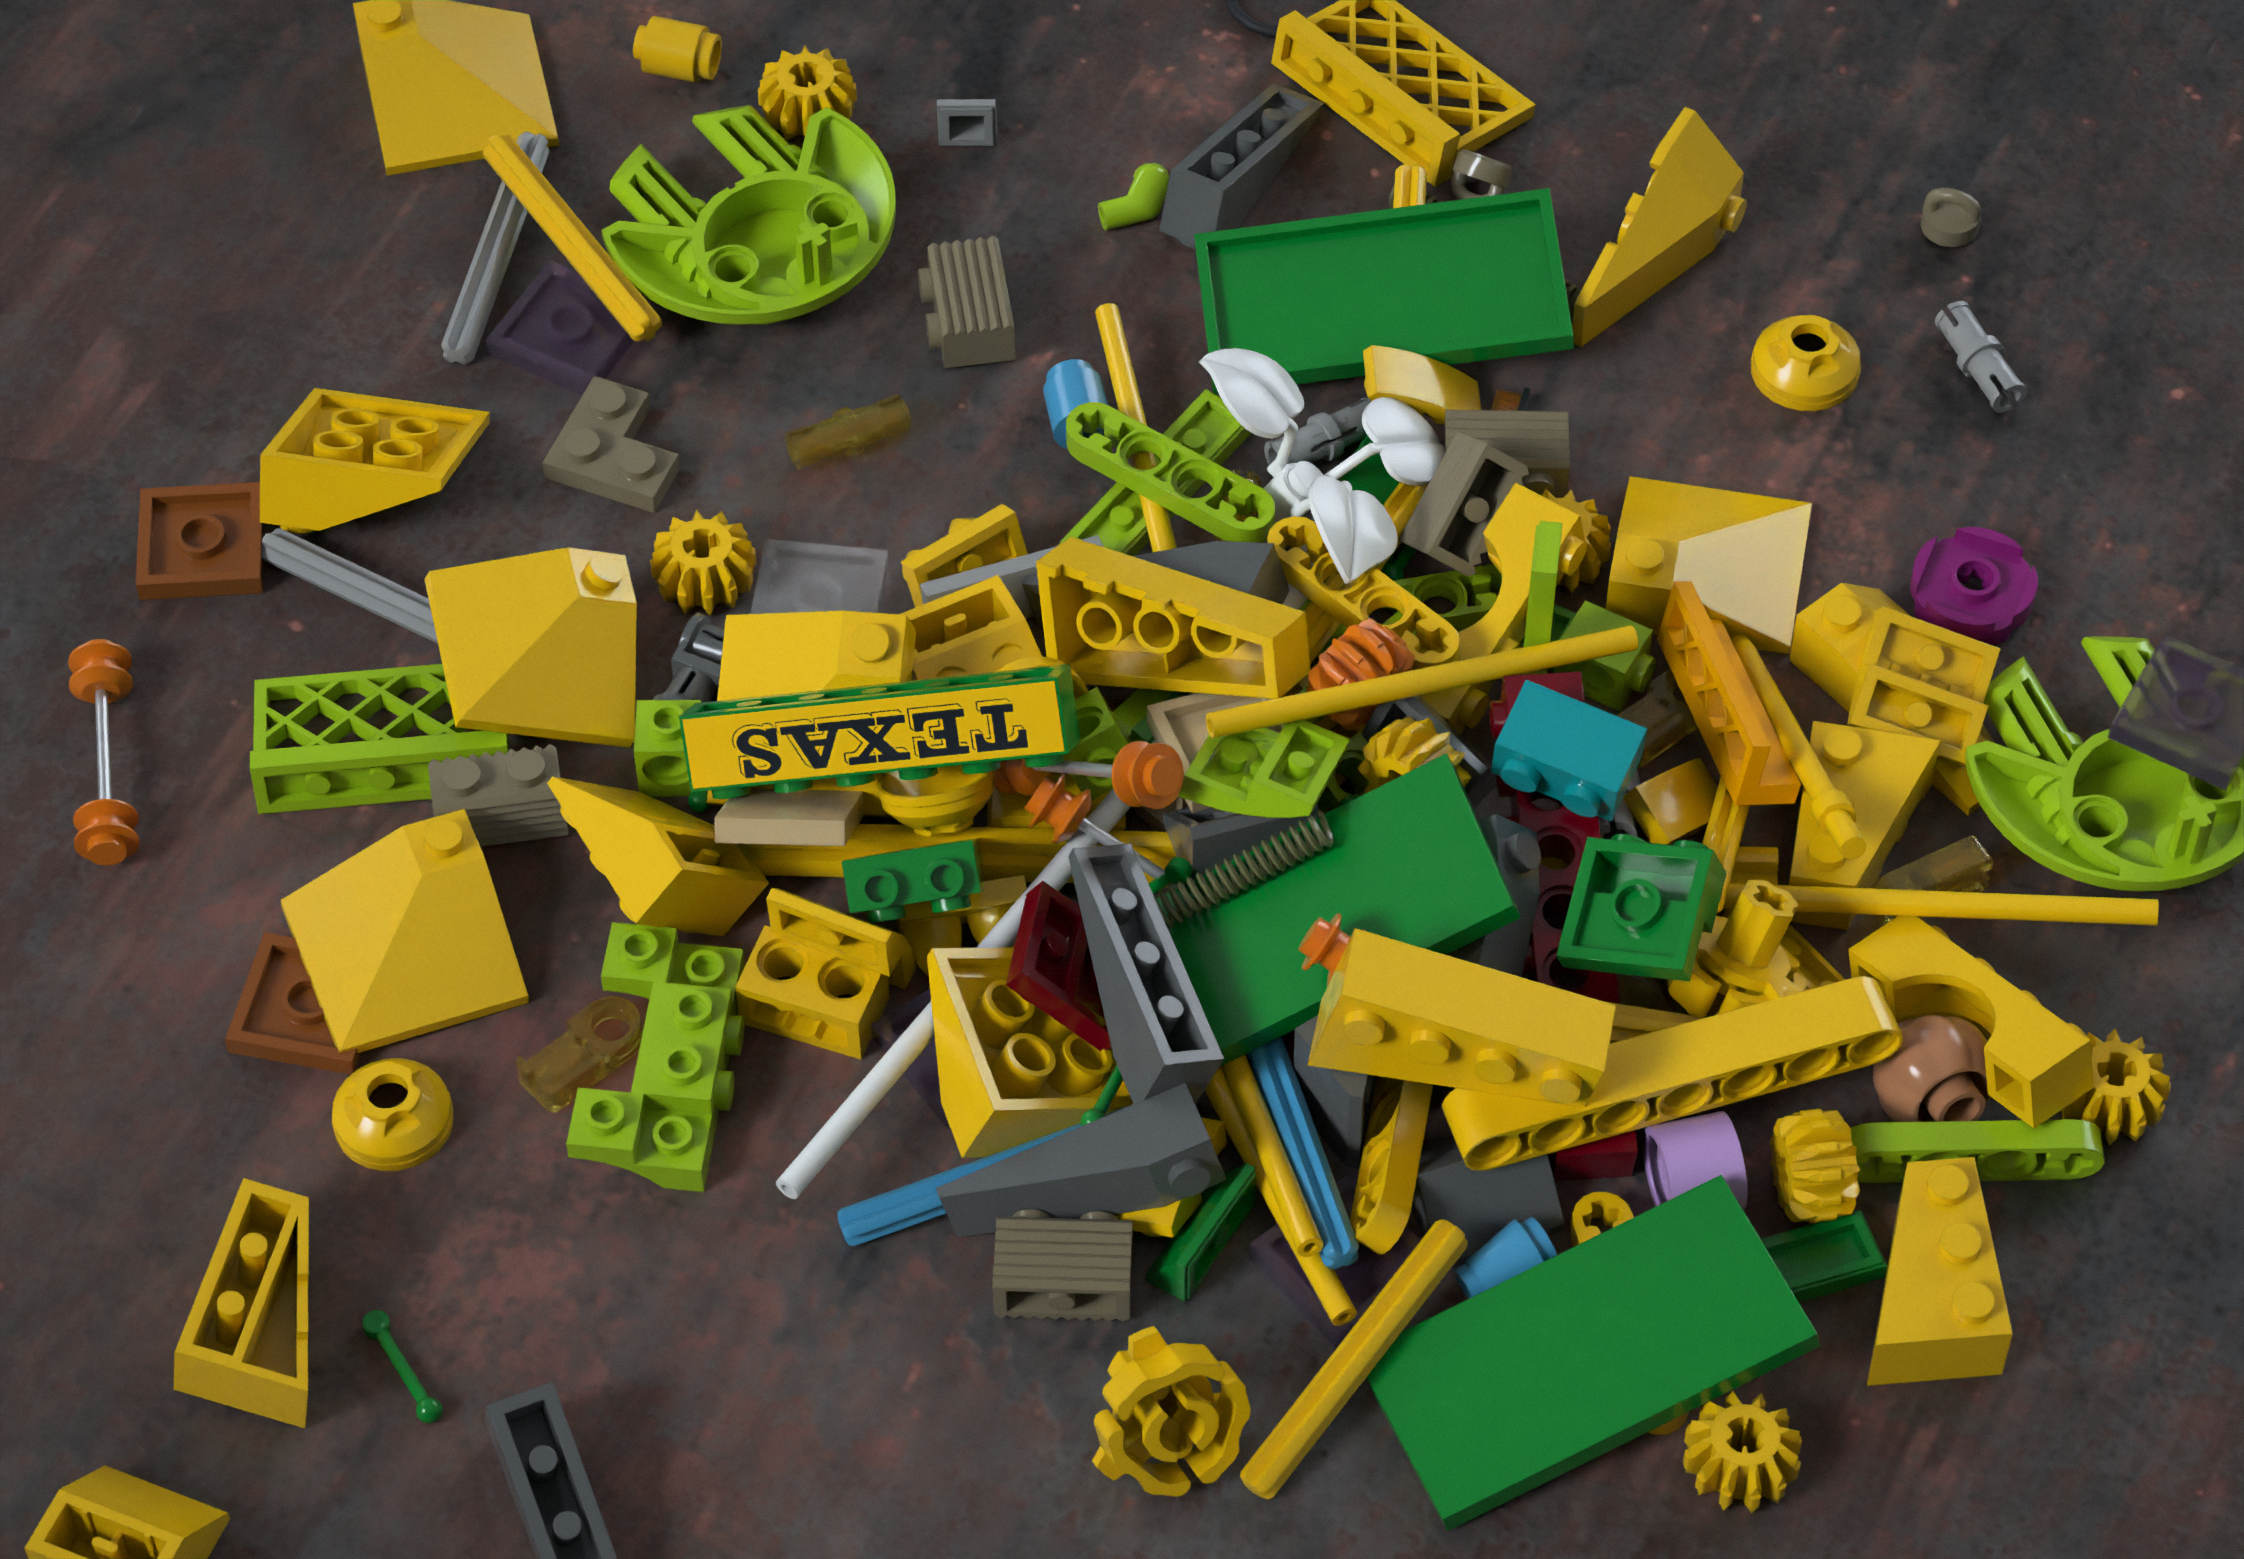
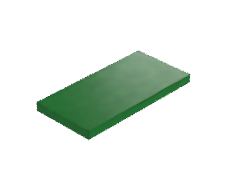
[1194,188,1574,395]
[1156,753,1521,1067]
[1365,1174,1820,1531]

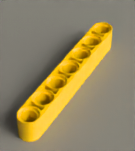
[1442,976,1903,1171]

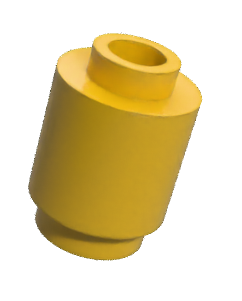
[633,16,722,83]

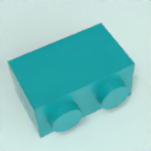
[1491,680,1648,822]

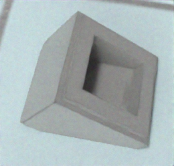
[937,99,997,146]

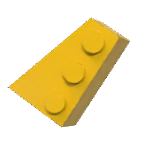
[1788,721,1941,930]
[1867,1157,2013,1386]
[173,1178,309,1429]

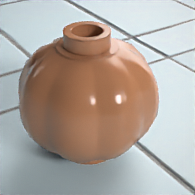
[1873,1015,1991,1122]

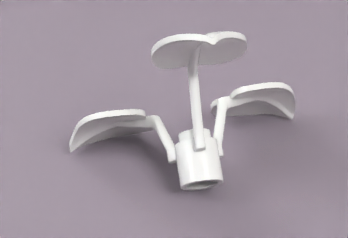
[1198,348,1445,584]

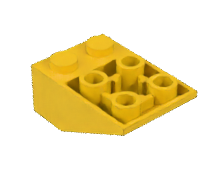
[900,575,1042,681]
[547,776,769,936]

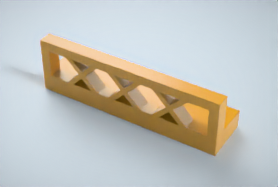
[1657,581,1801,806]

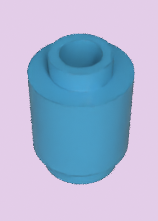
[1043,359,1108,449]

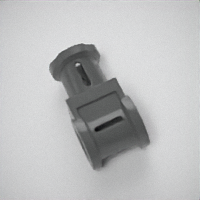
[652,613,725,703]

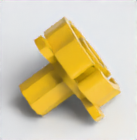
[1667,880,1808,1018]
[1092,1326,1251,1497]

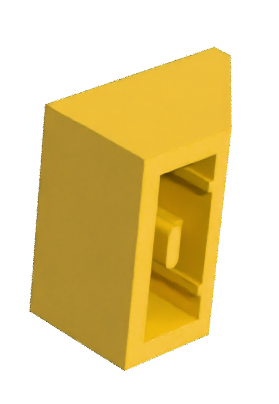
[24,1465,230,1559]

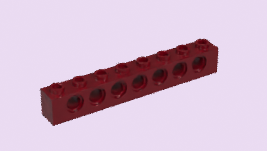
[1490,672,1638,1181]

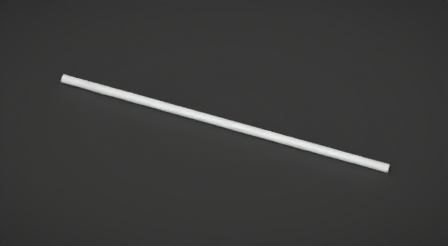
[776,561,1314,1199]

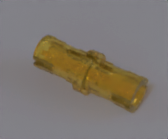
[785,394,911,469]

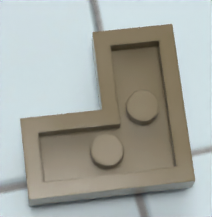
[542,376,680,513]

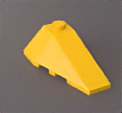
[1572,107,1747,347]

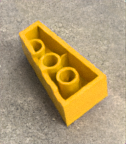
[1036,537,1311,699]
[1307,928,1616,1107]

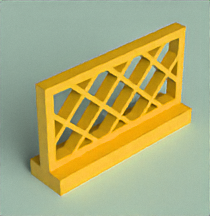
[1271,0,1536,187]

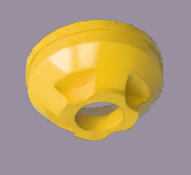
[1750,315,1861,411]
[876,765,995,836]
[332,1058,454,1171]

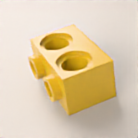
[735,925,890,1060]

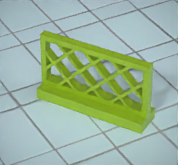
[250,664,510,814]

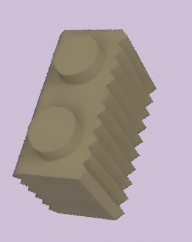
[918,236,1016,368]
[1443,409,1570,498]
[1399,431,1529,576]
[428,744,568,847]
[992,1209,1133,1322]

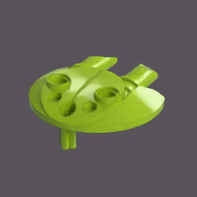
[602,105,896,325]
[1965,636,2244,892]

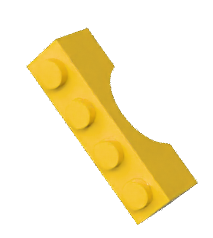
[1420,482,1587,734]
[1848,916,2094,1129]

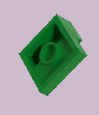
[1556,834,1727,982]
[841,838,984,923]

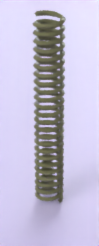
[1154,810,1333,928]

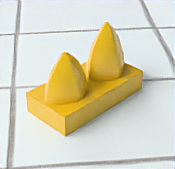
[901,504,1028,607]
[895,875,1027,977]

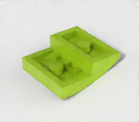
[1178,720,1350,818]

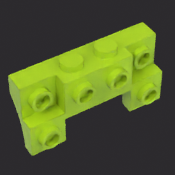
[566,922,745,1192]

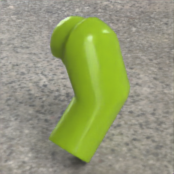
[1098,163,1170,231]

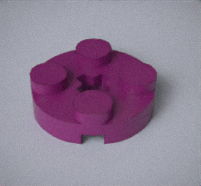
[1910,527,2038,645]

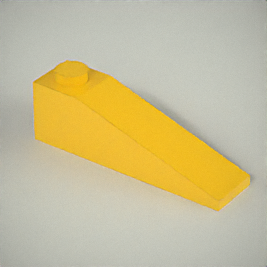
[1789,583,1995,815]

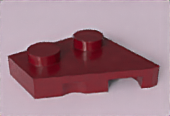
[1005,881,1112,1051]

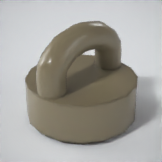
[1451,149,1514,200]
[1920,187,1982,247]

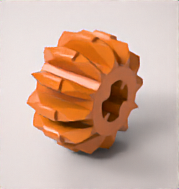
[1306,618,1415,730]

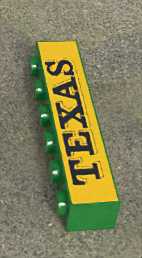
[679,664,1081,799]

